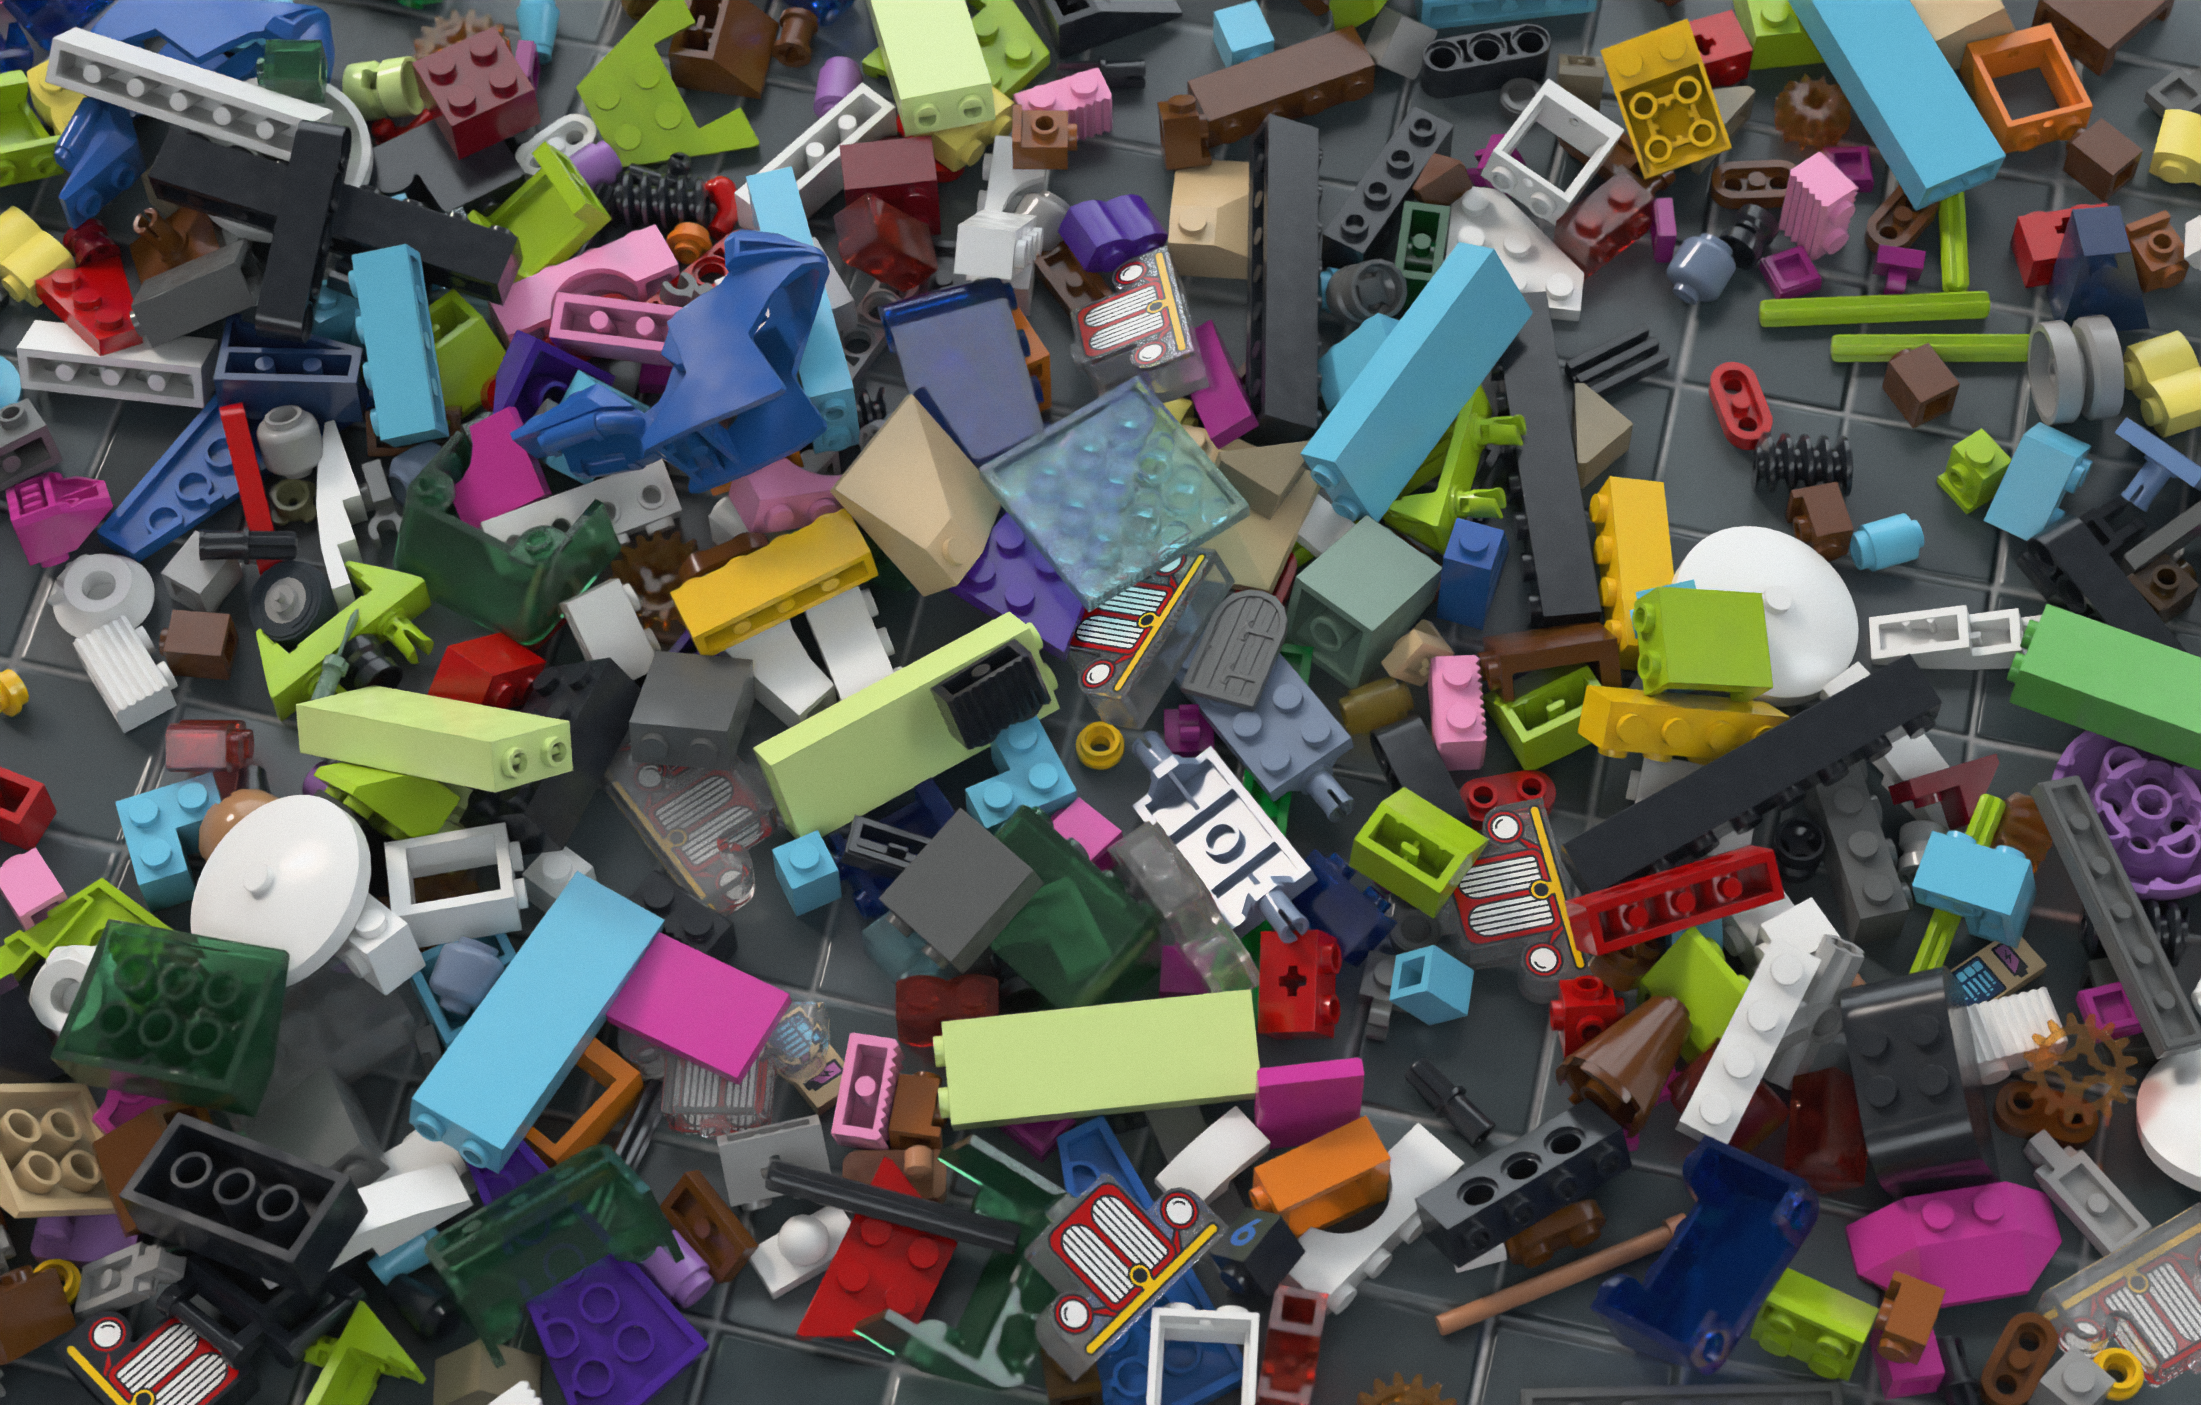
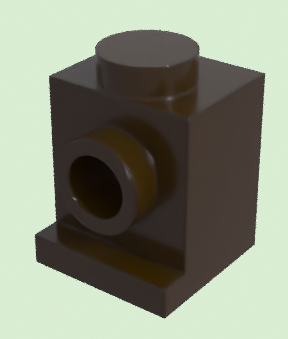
[2127,553,2200,624]
[1039,1330,1103,1405]

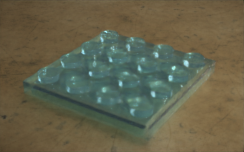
[979,375,1250,612]

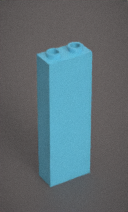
[1788,0,2006,211]
[746,166,860,454]
[1300,242,1533,522]
[409,871,665,1174]

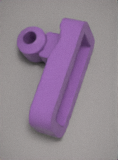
[31,1214,143,1268]

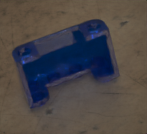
[877,276,1057,477]
[1590,1134,1819,1375]

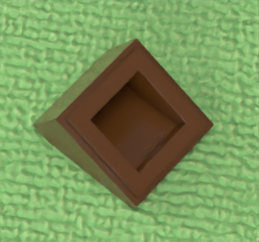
[1412,153,1473,206]

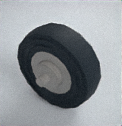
[249,560,334,648]

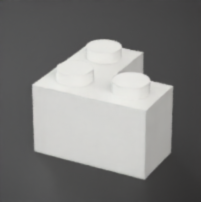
[1722,890,1840,982]

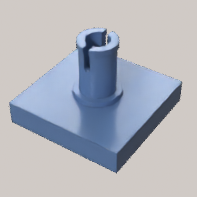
[2115,417,2201,512]

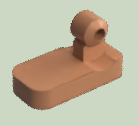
[842,1145,947,1203]

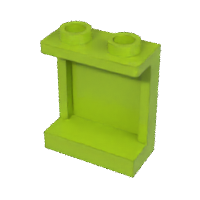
[0,70,64,187]
[467,141,611,283]
[1632,586,1773,702]

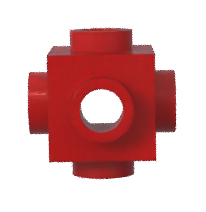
[1549,975,1625,1059]

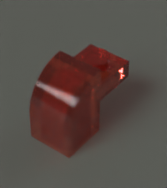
[1255,1285,1329,1405]

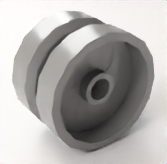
[2028,315,2125,426]

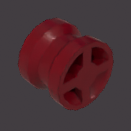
[62,218,121,267]

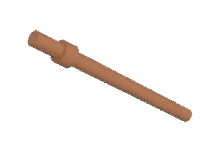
[1435,1203,1730,1336]

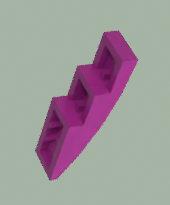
[1172,319,1259,450]

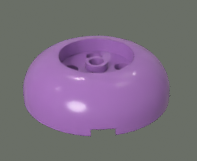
[2051,730,2201,901]

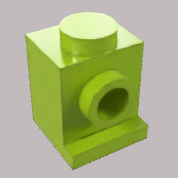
[1936,428,2012,514]

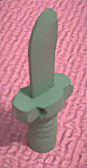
[310,609,359,701]

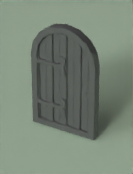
[1180,590,1289,711]

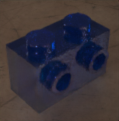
[1291,849,1398,968]

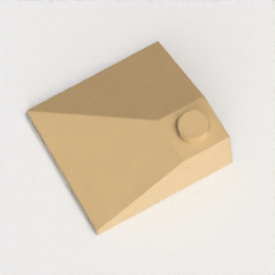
[1168,160,1249,279]
[830,394,1004,597]
[1139,424,1321,594]
[0,1083,116,1218]

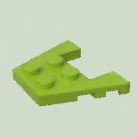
[576,0,760,169]
[862,0,1050,99]
[0,878,181,1076]

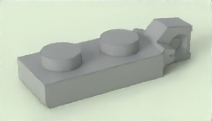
[2023,1129,2153,1265]
[74,1242,187,1320]

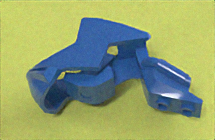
[53,0,335,230]
[510,229,830,494]

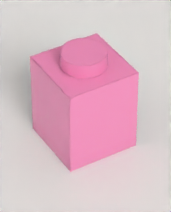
[0,847,68,931]

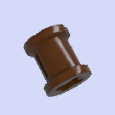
[772,7,820,68]

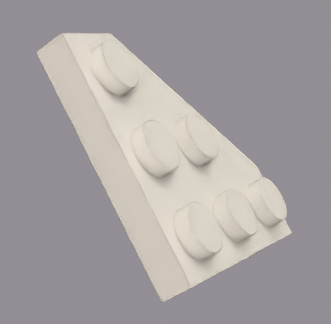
[1446,187,1584,322]

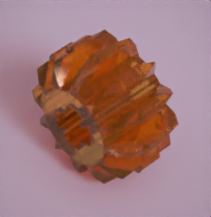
[1774,73,1852,152]
[1990,792,2053,874]

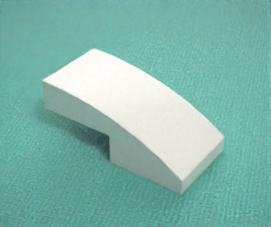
[1154,1106,1271,1211]

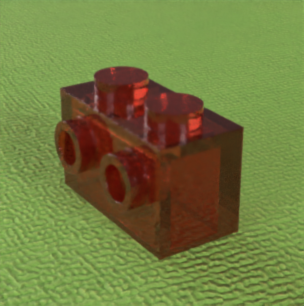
[1553,170,1655,280]
[833,193,938,293]
[1784,1066,1867,1194]

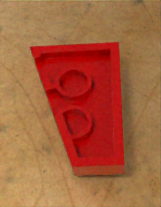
[35,255,143,356]

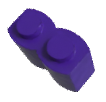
[1058,194,1168,273]

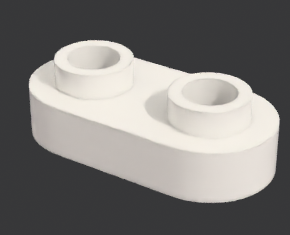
[515,114,598,182]

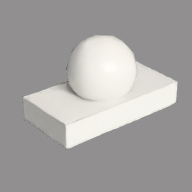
[749,1206,851,1300]

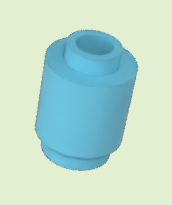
[1849,513,1924,572]

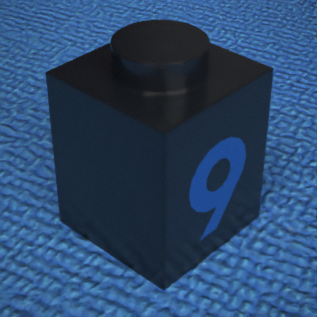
[1208,1207,1306,1298]

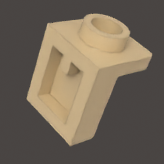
[1381,619,1455,687]

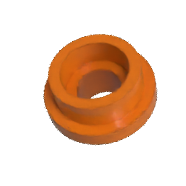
[666,222,712,264]

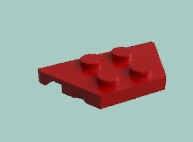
[794,1156,958,1341]

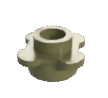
[269,479,317,526]

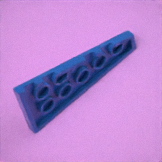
[96,390,375,563]
[1057,1115,1244,1405]

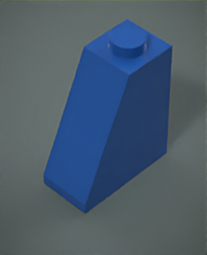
[1437,518,1510,630]

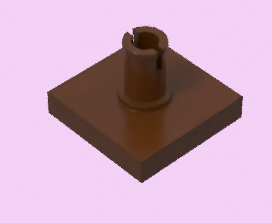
[129,207,227,285]

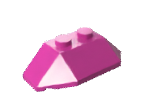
[5,471,113,568]
[1844,1181,2062,1309]

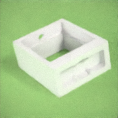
[1481,79,1624,227]
[384,822,529,948]
[1146,1303,1259,1405]

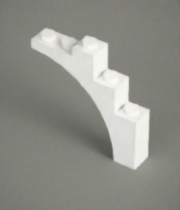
[708,449,841,728]

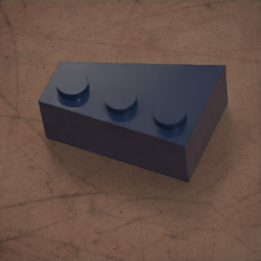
[2047,205,2149,332]
[213,313,370,422]

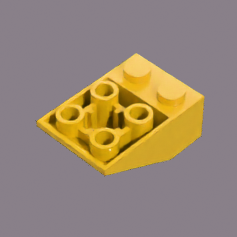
[1600,18,1732,180]

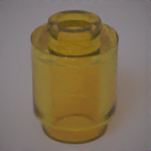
[1338,676,1414,737]

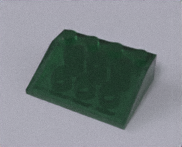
[50,919,290,1118]

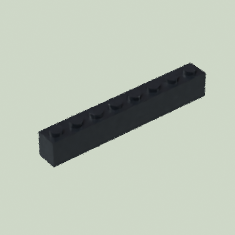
[1245,113,1323,446]
[148,130,524,306]
[1488,291,1602,629]
[1560,653,1942,896]

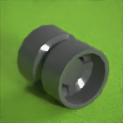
[1326,259,1407,326]

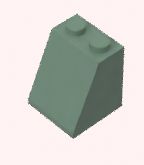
[1285,515,1442,693]

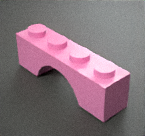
[487,224,680,349]
[728,458,855,533]

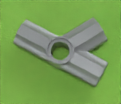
[1763,934,1865,1091]

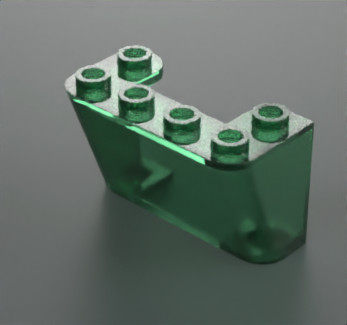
[988,804,1161,1011]

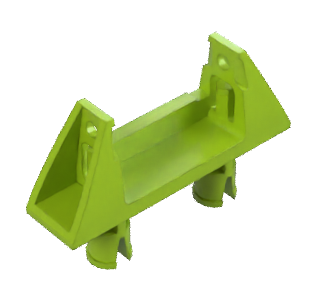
[1383,384,1526,555]
[256,561,434,722]
[302,1301,426,1405]

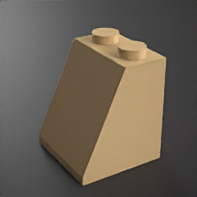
[1910,0,2016,70]

